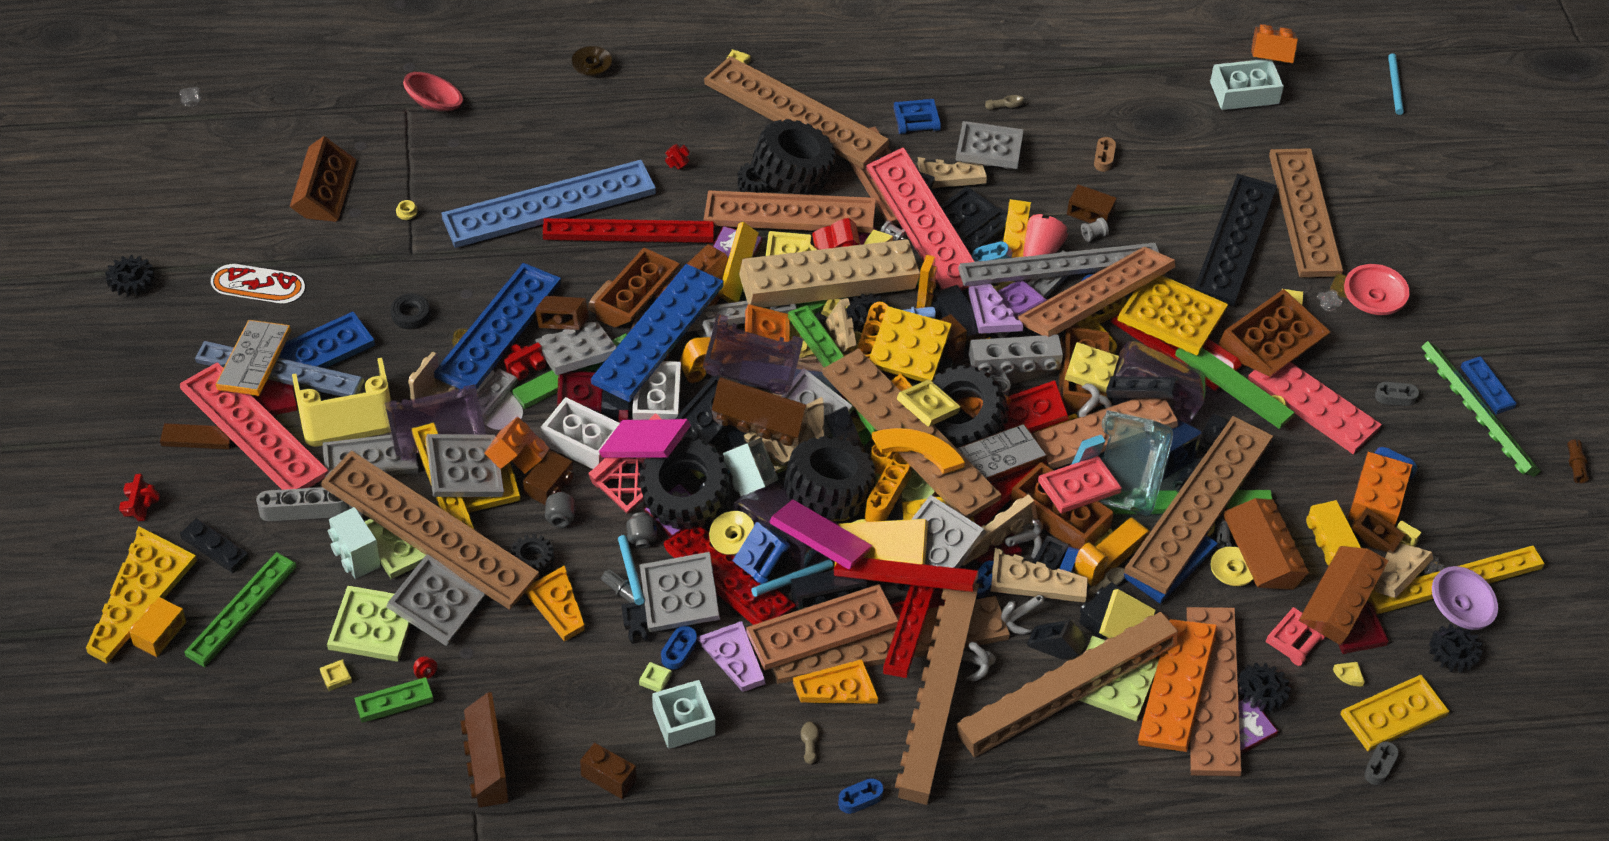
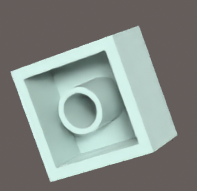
[723,437,779,496]
[328,507,381,579]
[652,680,715,749]

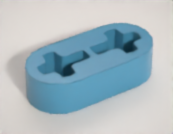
[971,242,1013,262]

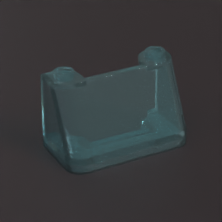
[1099,410,1173,516]

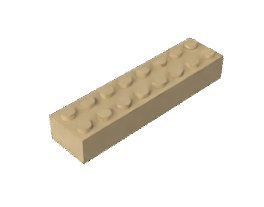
[739,239,920,308]

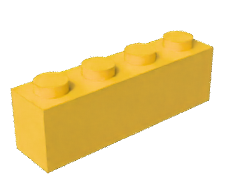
[1306,500,1361,565]

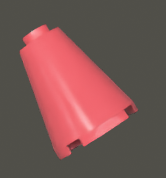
[1023,214,1069,257]

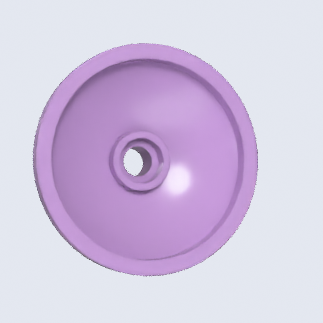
[1432,566,1498,630]

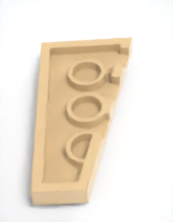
[962,494,1038,566]
[991,548,1087,602]

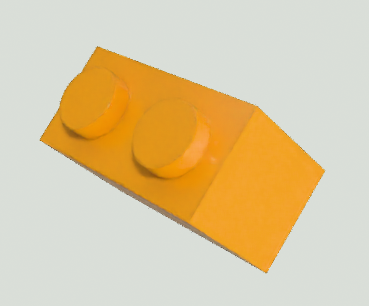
[130,597,186,657]

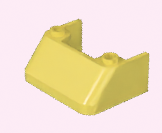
[292,358,395,447]

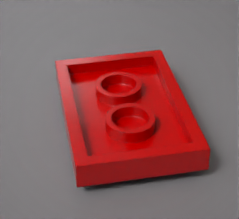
[1003,380,1069,433]

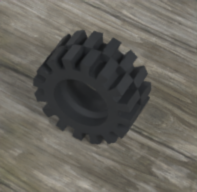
[737,161,774,193]
[511,534,554,578]

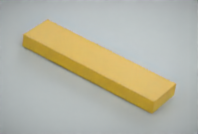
[718,222,758,303]

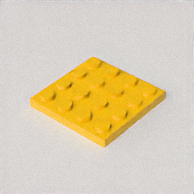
[1117,275,1228,355]

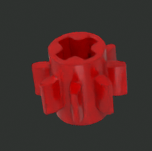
[665,144,690,169]

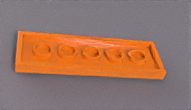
[1138,619,1218,752]

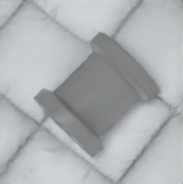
[1081,218,1109,242]
[880,220,907,241]

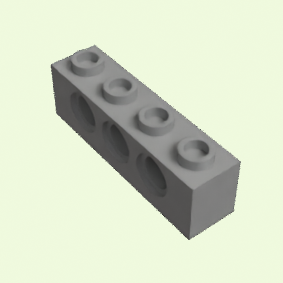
[969,335,1063,374]

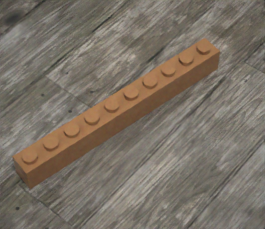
[895,583,979,805]
[957,612,1178,758]

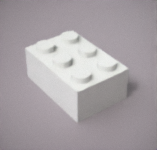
[632,361,681,420]
[541,397,620,469]

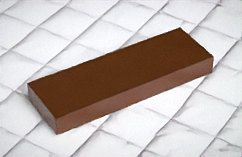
[160,423,232,450]

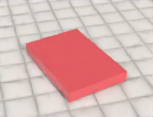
[1038,456,1122,514]

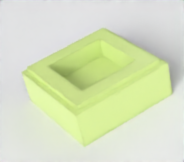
[639,662,672,692]

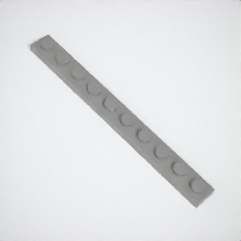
[958,243,1159,286]

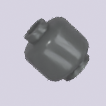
[545,492,576,528]
[626,512,658,549]

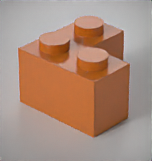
[484,416,550,474]

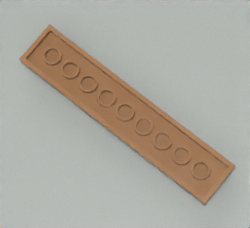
[704,56,889,169]
[823,348,1001,519]
[1124,416,1273,595]
[321,450,539,610]
[773,596,1009,684]

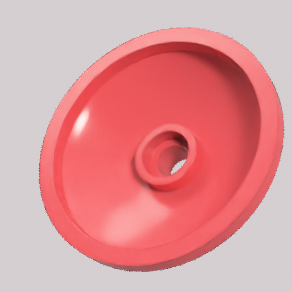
[403,72,463,111]
[1344,264,1409,315]

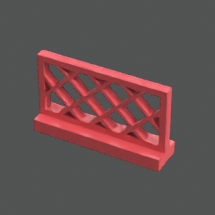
[588,413,661,514]

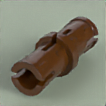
[1567,439,1589,484]

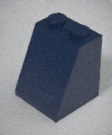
[1126,419,1202,481]

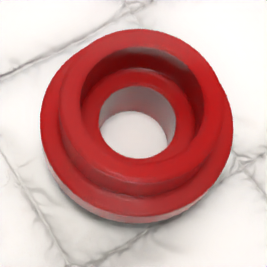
[413,656,437,679]

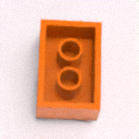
[1251,24,1298,63]
[1348,452,1412,527]

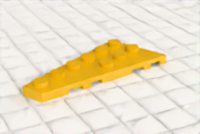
[86,526,197,663]

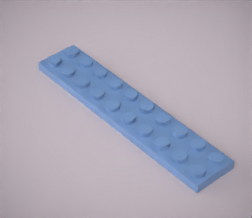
[441,160,656,248]

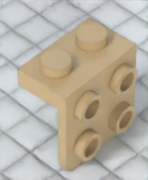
[408,352,459,419]

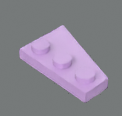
[968,284,1023,333]
[697,621,766,692]

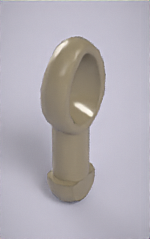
[985,95,1024,110]
[1088,567,1125,598]
[801,721,819,764]

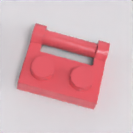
[1266,607,1325,666]

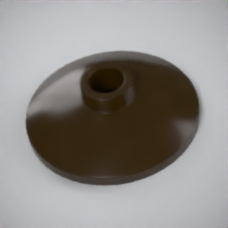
[572,46,612,76]

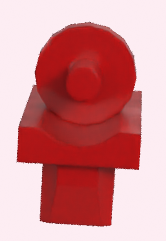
[504,342,546,381]
[119,474,160,522]

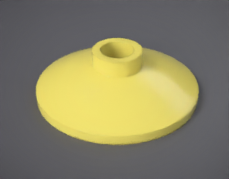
[709,511,754,555]
[1211,547,1253,586]

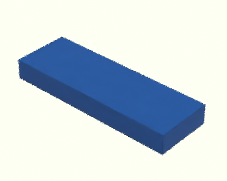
[1461,356,1517,414]

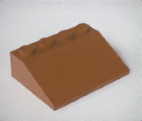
[1218,289,1330,377]

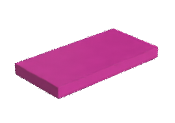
[599,419,691,458]
[769,500,872,569]

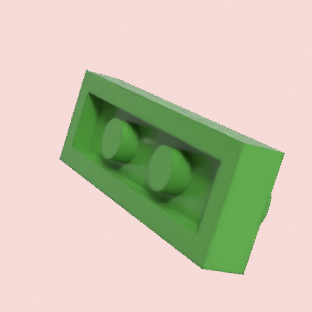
[355,677,433,723]

